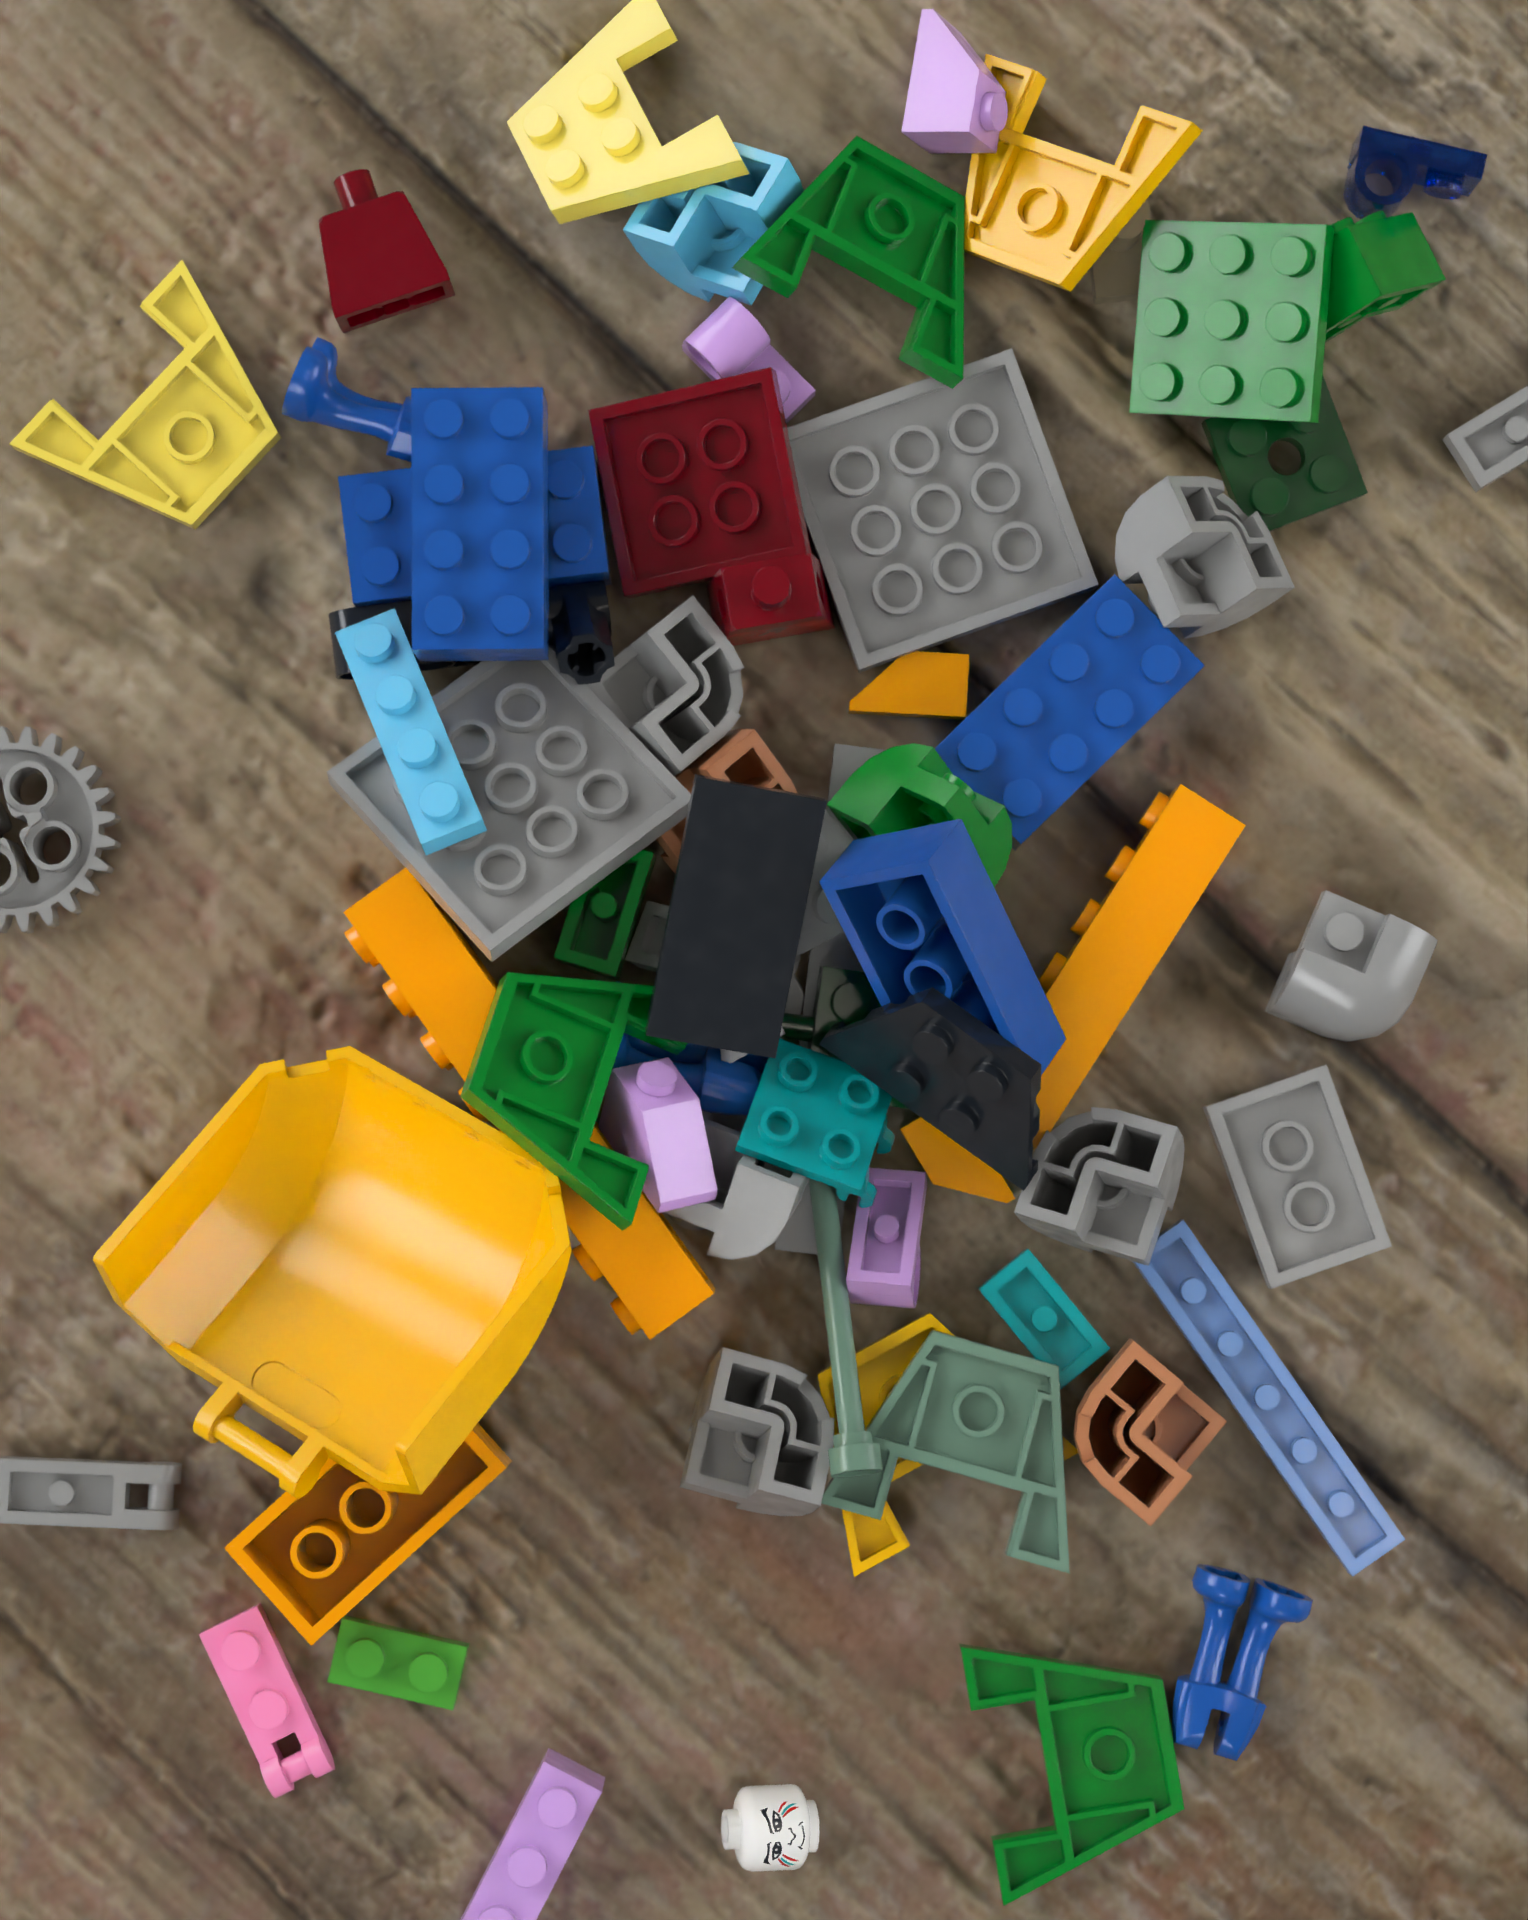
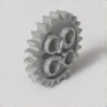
[0,726,121,934]

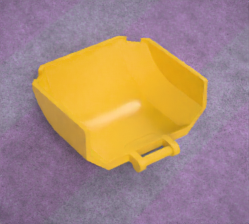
[93,1046,572,1499]

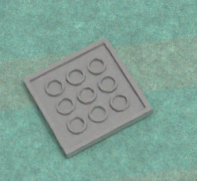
[787,348,1099,673]
[327,647,691,962]

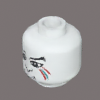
[721,1784,820,1872]

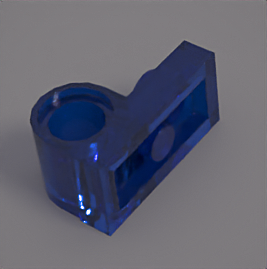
[1344,126,1487,219]

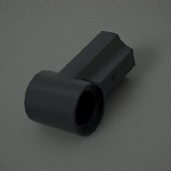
[549,580,615,685]

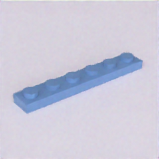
[1132,1219,1405,1576]

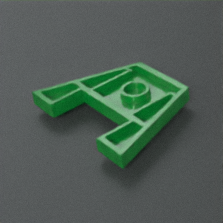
[732,136,965,389]
[460,972,687,1231]
[959,1643,1185,1906]

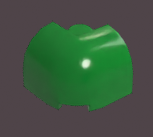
[827,743,1012,888]

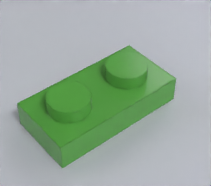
[327,1615,470,1710]

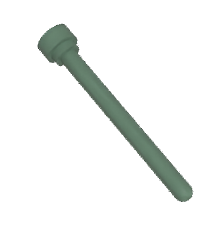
[809,1178,883,1478]

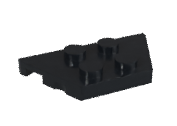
[820,987,1041,1191]

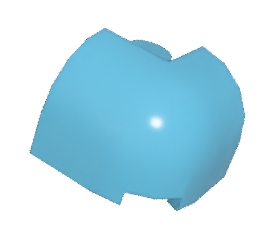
[623,142,804,306]

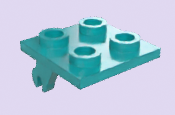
[735,1038,895,1208]

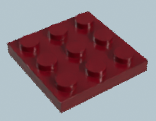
[588,367,811,598]

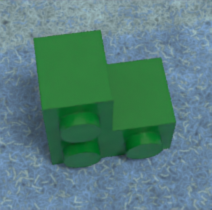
[1325,210,1446,343]
[554,850,656,981]

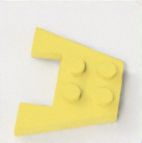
[507,0,750,224]
[9,260,281,530]

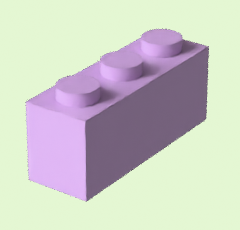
[460,1748,605,1920]

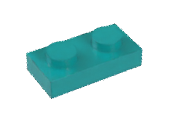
[977,1248,1110,1389]

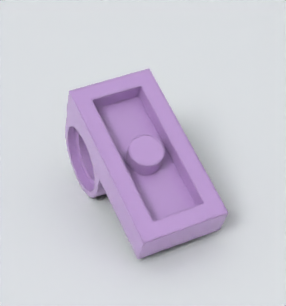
[682,296,816,424]
[846,1168,927,1309]

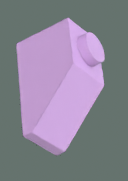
[902,9,1008,153]
[598,1057,718,1213]

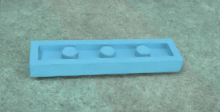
[335,608,487,856]

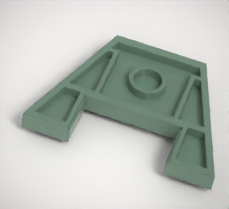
[822,1330,1070,1574]

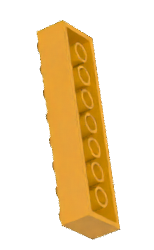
[343,867,716,1340]

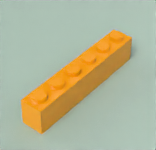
[1033,784,1246,1150]

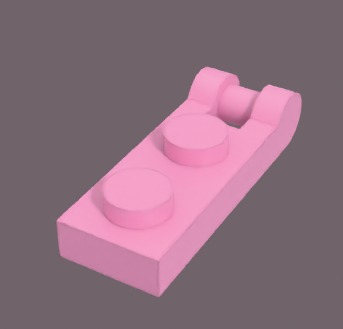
[199,1603,335,1798]

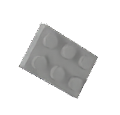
[1203,1064,1392,1289]

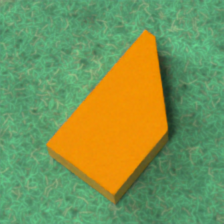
[848,651,969,720]
[899,1117,1015,1203]

